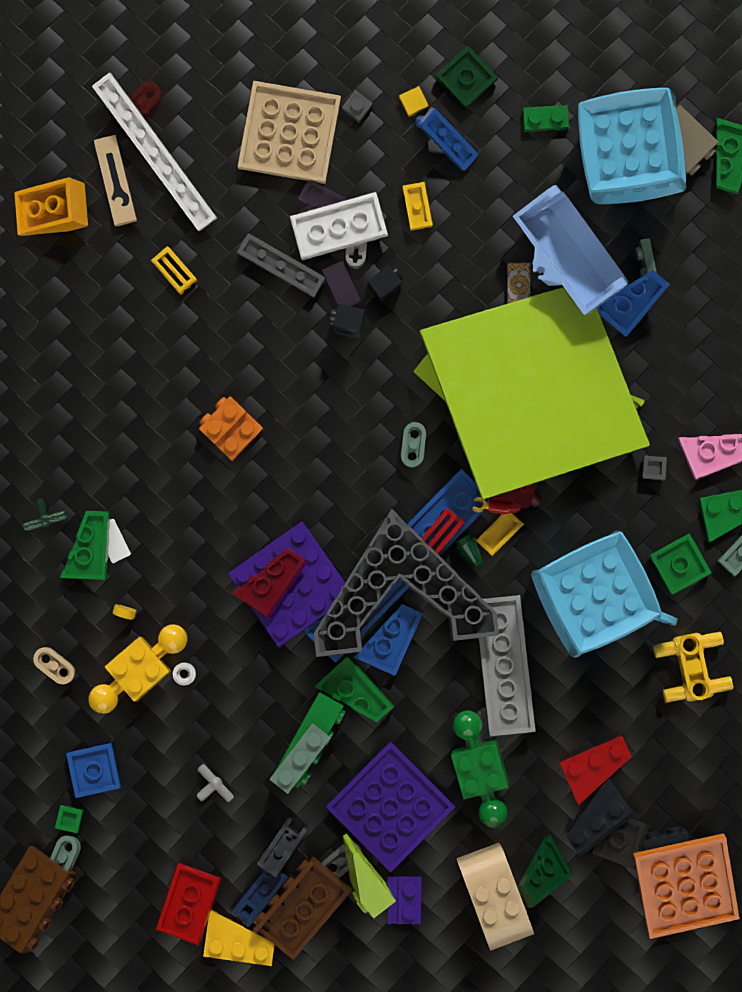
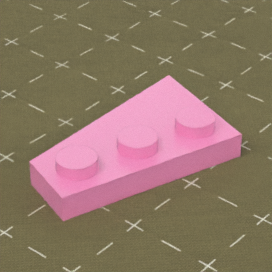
[677,434,742,480]

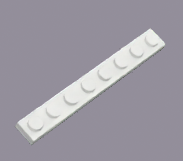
[92,72,217,231]

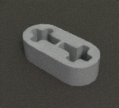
[346,242,367,269]

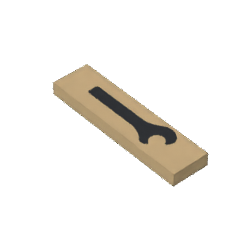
[94,135,137,227]

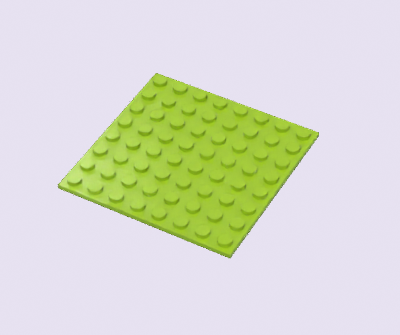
[420,287,650,500]

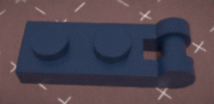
[230,871,288,927]

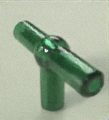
[23,499,68,532]

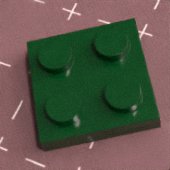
[435,46,498,109]

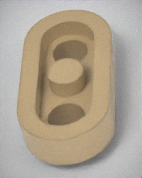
[33,647,75,684]

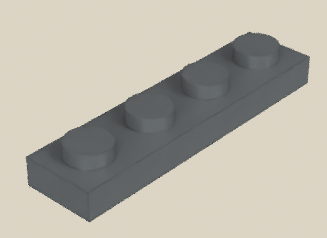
[237,233,325,298]

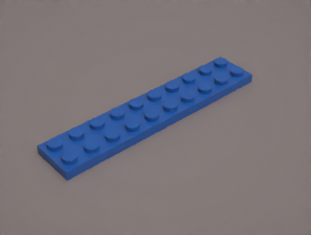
[304,469,490,663]

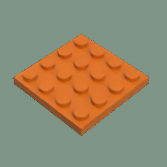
[633,833,739,939]

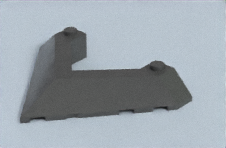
[314,509,499,657]

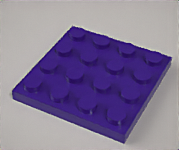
[228,522,345,648]
[326,741,455,872]

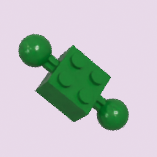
[451,711,509,828]

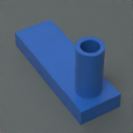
[415,108,479,171]

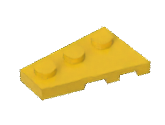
[203,910,275,966]

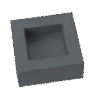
[342,90,373,123]
[642,456,667,481]

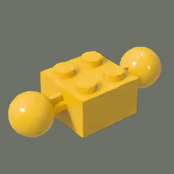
[89,625,187,714]

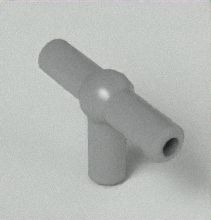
[197,764,234,802]

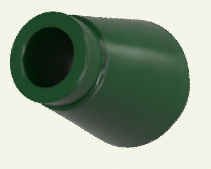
[454,533,483,568]

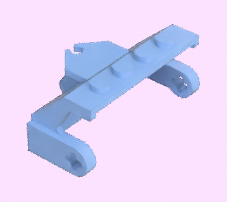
[513,185,629,316]

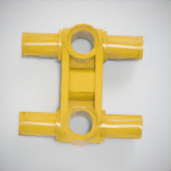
[653,632,733,703]

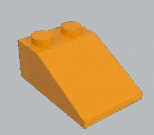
[14,177,88,236]

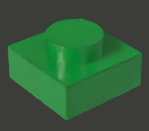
[55,805,84,833]

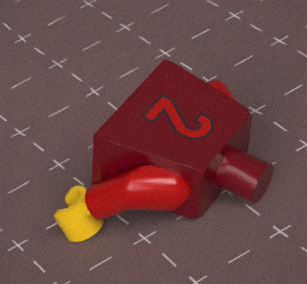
[472,482,542,514]

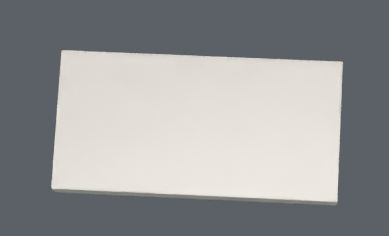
[290,192,388,260]

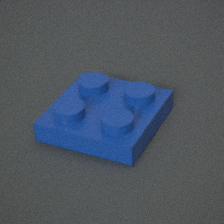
[66,743,121,798]

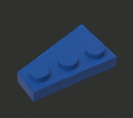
[597,270,670,337]
[354,604,423,676]

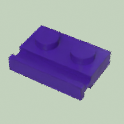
[388,876,421,924]

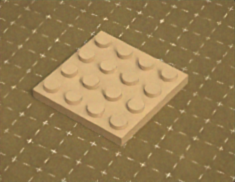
[238,81,341,184]

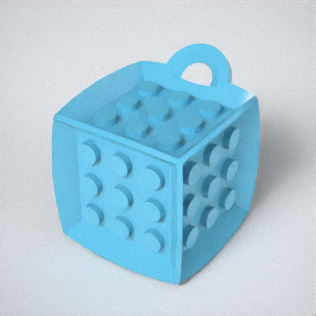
[578,88,687,204]
[531,530,678,658]

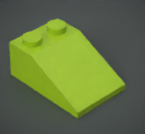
[343,833,396,918]

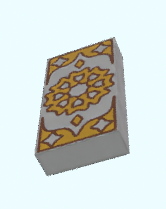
[507,263,530,304]

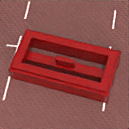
[422,508,464,554]

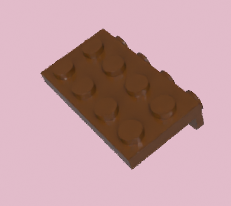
[0,846,77,953]
[253,856,352,960]

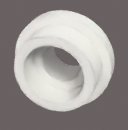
[173,663,196,685]

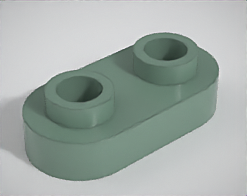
[401,422,426,468]
[50,836,81,871]

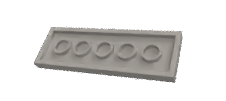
[479,595,536,737]

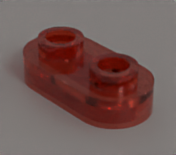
[130,81,161,118]

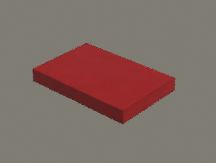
[156,863,222,945]

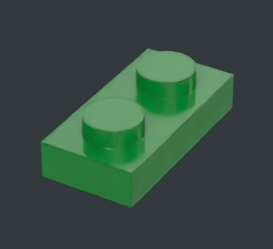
[523,105,569,132]

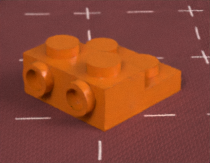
[199,396,263,461]

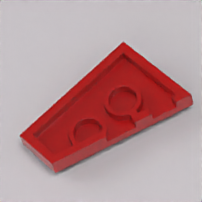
[559,735,632,805]

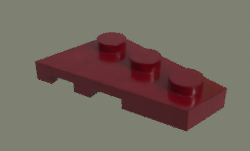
[231,548,308,618]

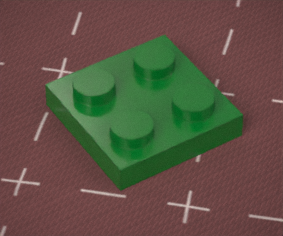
[649,533,712,595]

